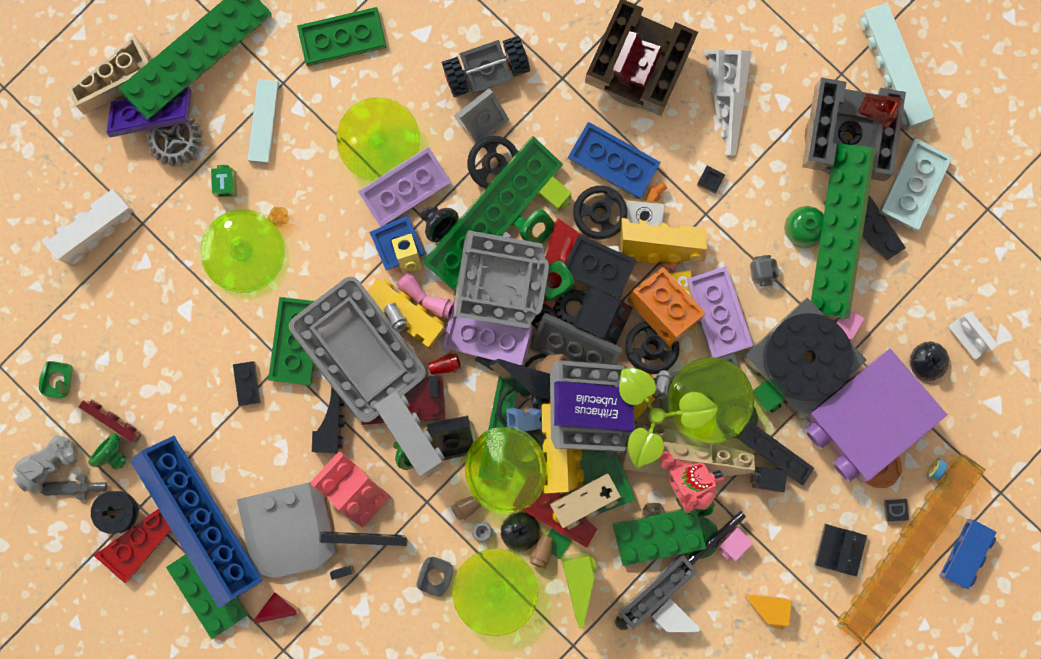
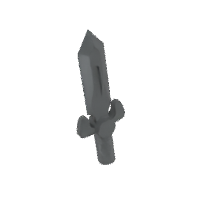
[40,475,108,500]

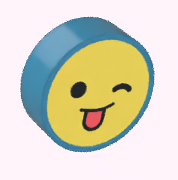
[928,458,947,481]

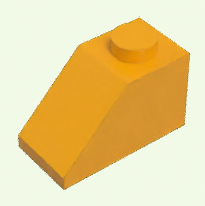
[745,594,792,629]

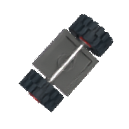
[441,35,530,97]

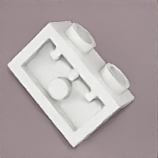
[948,312,998,359]

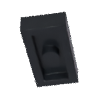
[233,361,261,406]

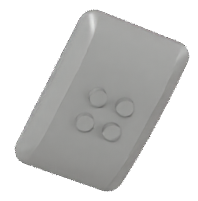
[289,277,426,422]

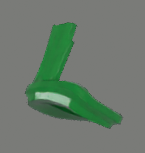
[512,209,555,244]
[544,261,575,301]
[39,361,73,398]

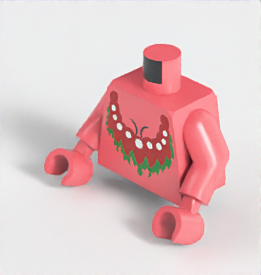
[659,452,724,513]

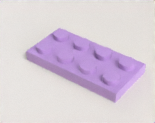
[358,147,451,227]
[687,266,753,359]
[442,307,534,366]

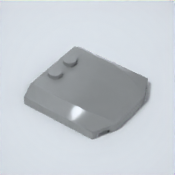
[454,231,549,328]
[550,361,632,452]
[237,482,337,578]

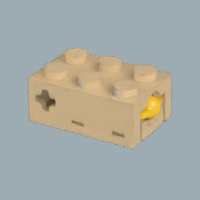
[550,473,621,530]

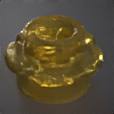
[268,207,289,227]

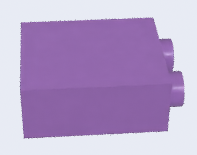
[804,348,948,483]

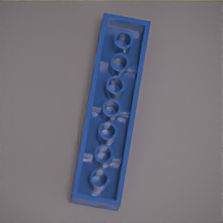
[130,435,263,608]

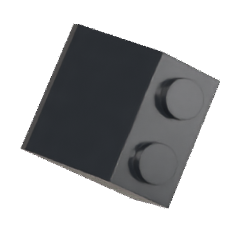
[573,286,633,345]

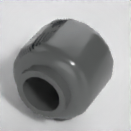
[750,255,779,287]

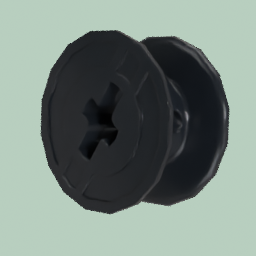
[91,491,138,534]

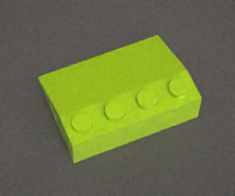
[561,551,597,629]

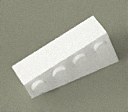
[41,189,134,265]

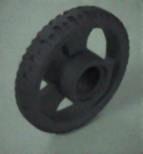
[467,136,518,189]
[573,185,627,240]
[625,321,680,374]

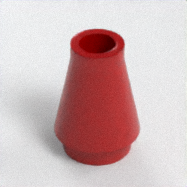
[428,352,461,375]

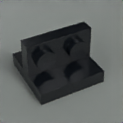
[426,415,476,461]
[814,524,867,577]

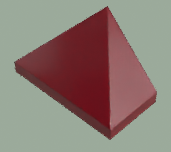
[254,592,300,624]

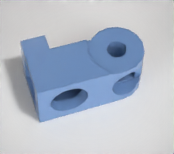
[507,408,542,433]

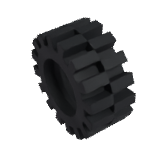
[555,289,587,326]

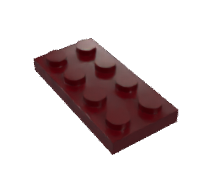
[361,376,446,425]

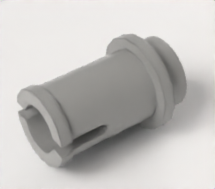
[384,303,407,331]
[654,370,673,399]

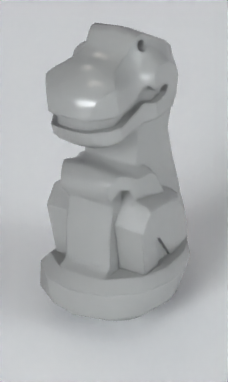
[13,435,78,495]

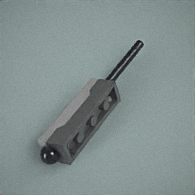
[615,511,746,630]

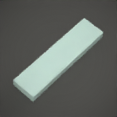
[248,79,279,164]

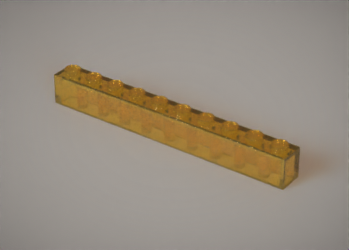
[836,454,986,644]

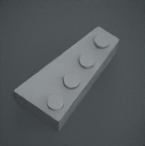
[374,391,445,481]

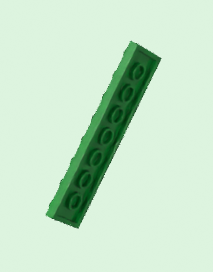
[118,0,272,121]
[422,136,563,290]
[811,144,876,318]

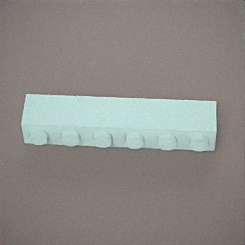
[859,2,934,130]

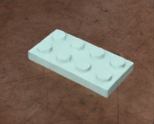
[879,138,952,231]

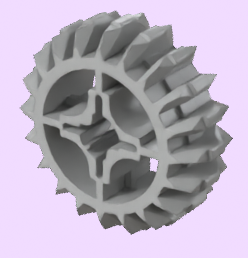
[146,116,203,167]

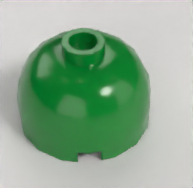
[784,206,824,248]

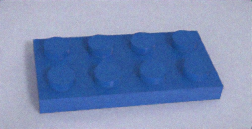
[567,122,661,199]

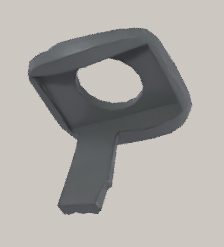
[416,557,454,597]

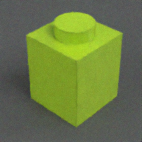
[539,177,572,212]

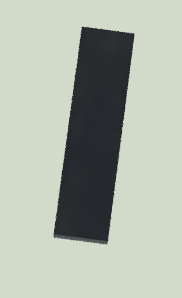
[735,420,815,485]
[319,531,407,546]

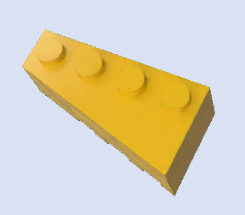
[620,218,707,263]
[367,278,446,350]
[542,402,584,493]

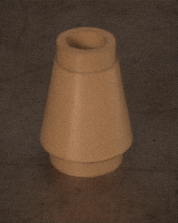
[451,493,484,521]
[529,535,554,569]

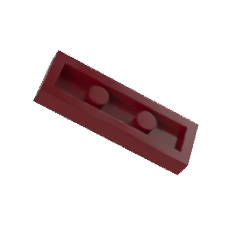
[79,399,141,442]

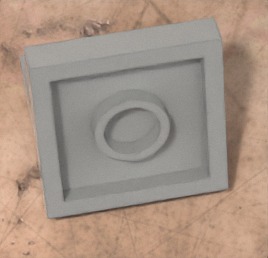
[454,89,510,143]

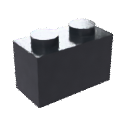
[750,467,788,493]

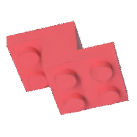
[310,451,391,528]

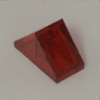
[858,93,904,127]

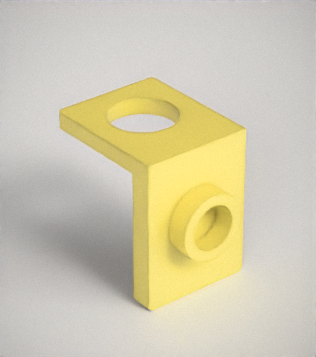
[392,234,423,275]

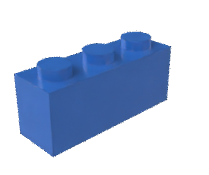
[939,519,997,589]

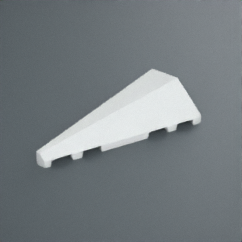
[704,50,752,155]

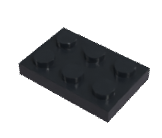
[565,234,637,299]

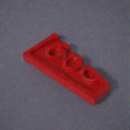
[543,218,585,308]
[513,468,597,548]
[93,508,172,583]

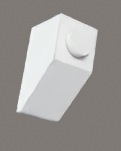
[651,598,700,632]

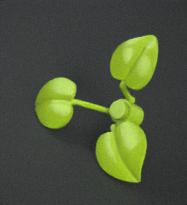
[619,368,718,468]

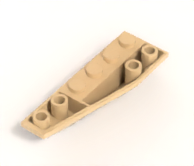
[623,422,755,476]

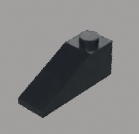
[490,358,550,405]

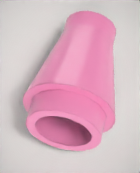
[396,272,427,303]
[422,296,454,319]

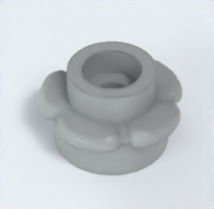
[472,521,493,542]

